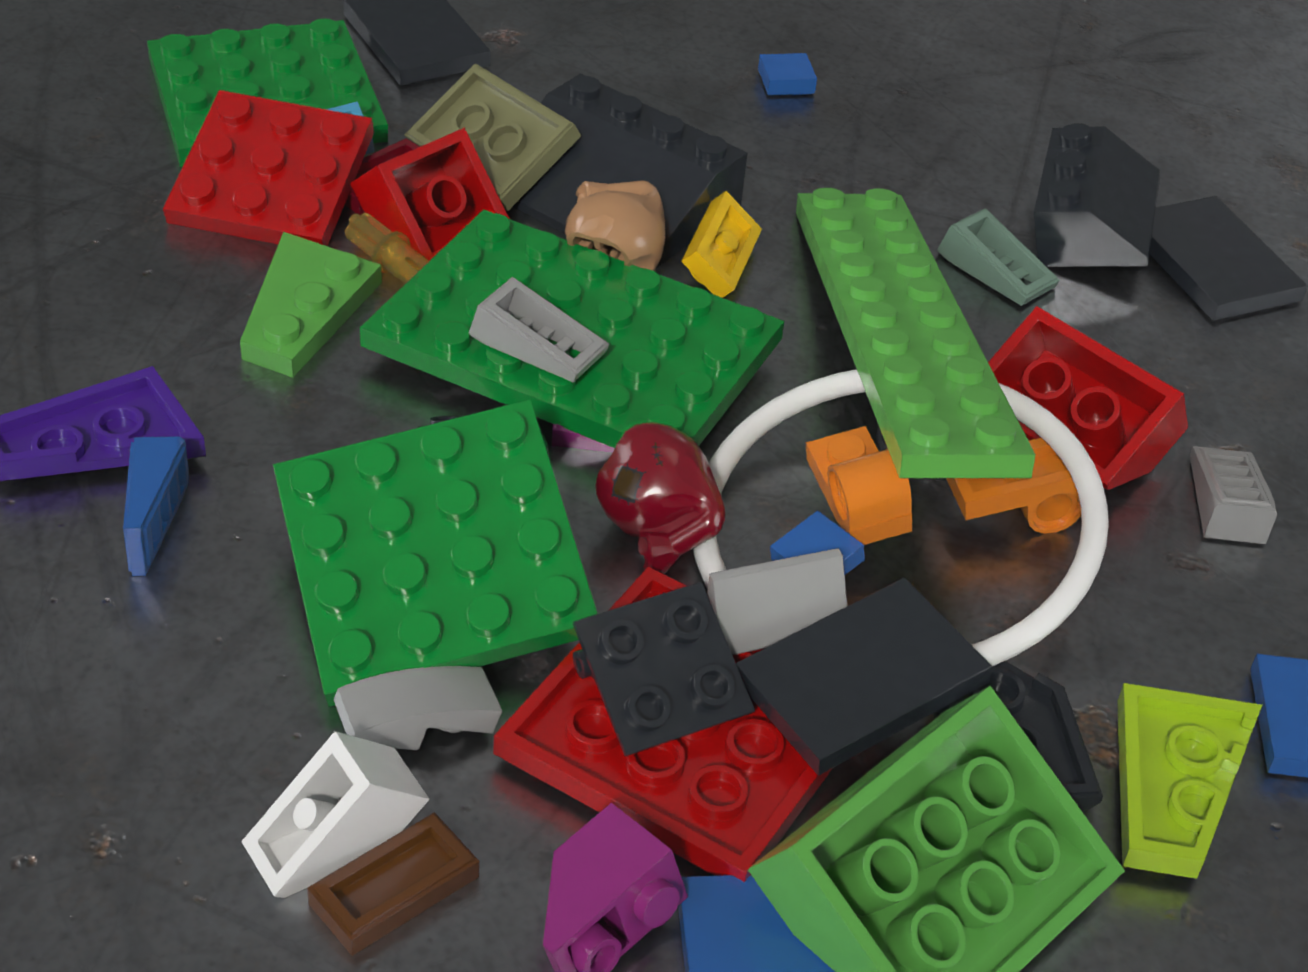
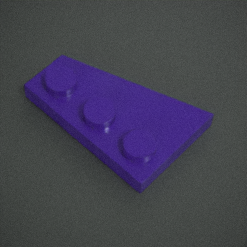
[0,366,206,481]

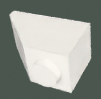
[241,731,430,898]

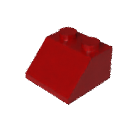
[350,127,509,268]

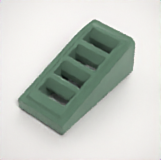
[937,208,1060,306]

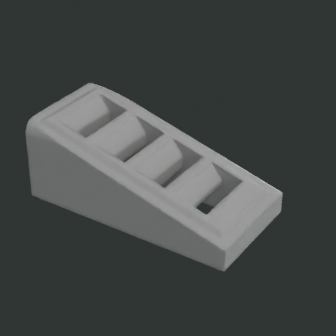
[469,277,609,383]
[1190,446,1277,544]

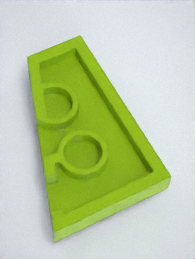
[1117,683,1262,879]

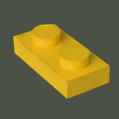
[681,191,762,298]

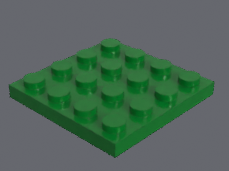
[147,19,388,167]
[273,399,598,707]

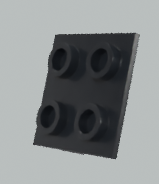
[573,582,755,757]

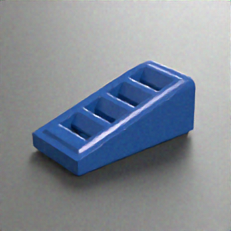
[123,437,189,576]

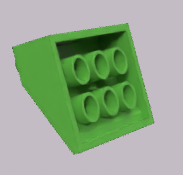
[747,686,1125,972]

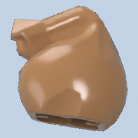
[565,180,665,271]

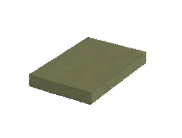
[405,63,581,211]

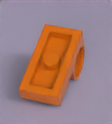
[806,426,912,545]
[946,438,1081,534]

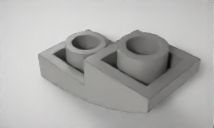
[333,666,502,750]

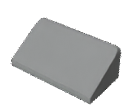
[707,548,847,655]

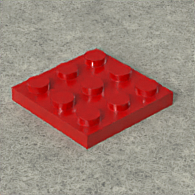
[163,90,374,246]

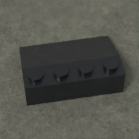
[513,73,748,267]

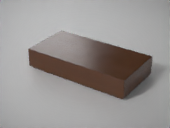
[307,812,480,956]

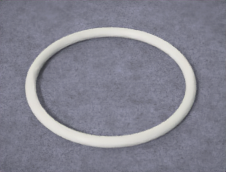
[693,369,1109,666]

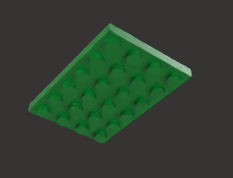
[360,209,785,448]

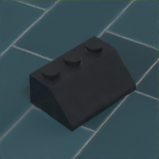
[1034,123,1160,267]

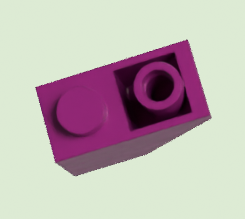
[543,803,688,972]

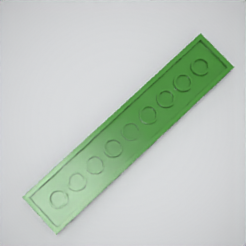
[796,188,1036,478]

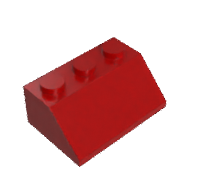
[988,306,1188,490]

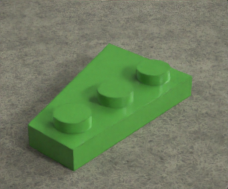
[240,232,382,378]

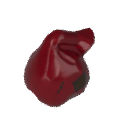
[595,422,726,574]

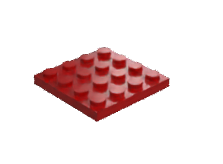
[493,567,832,882]

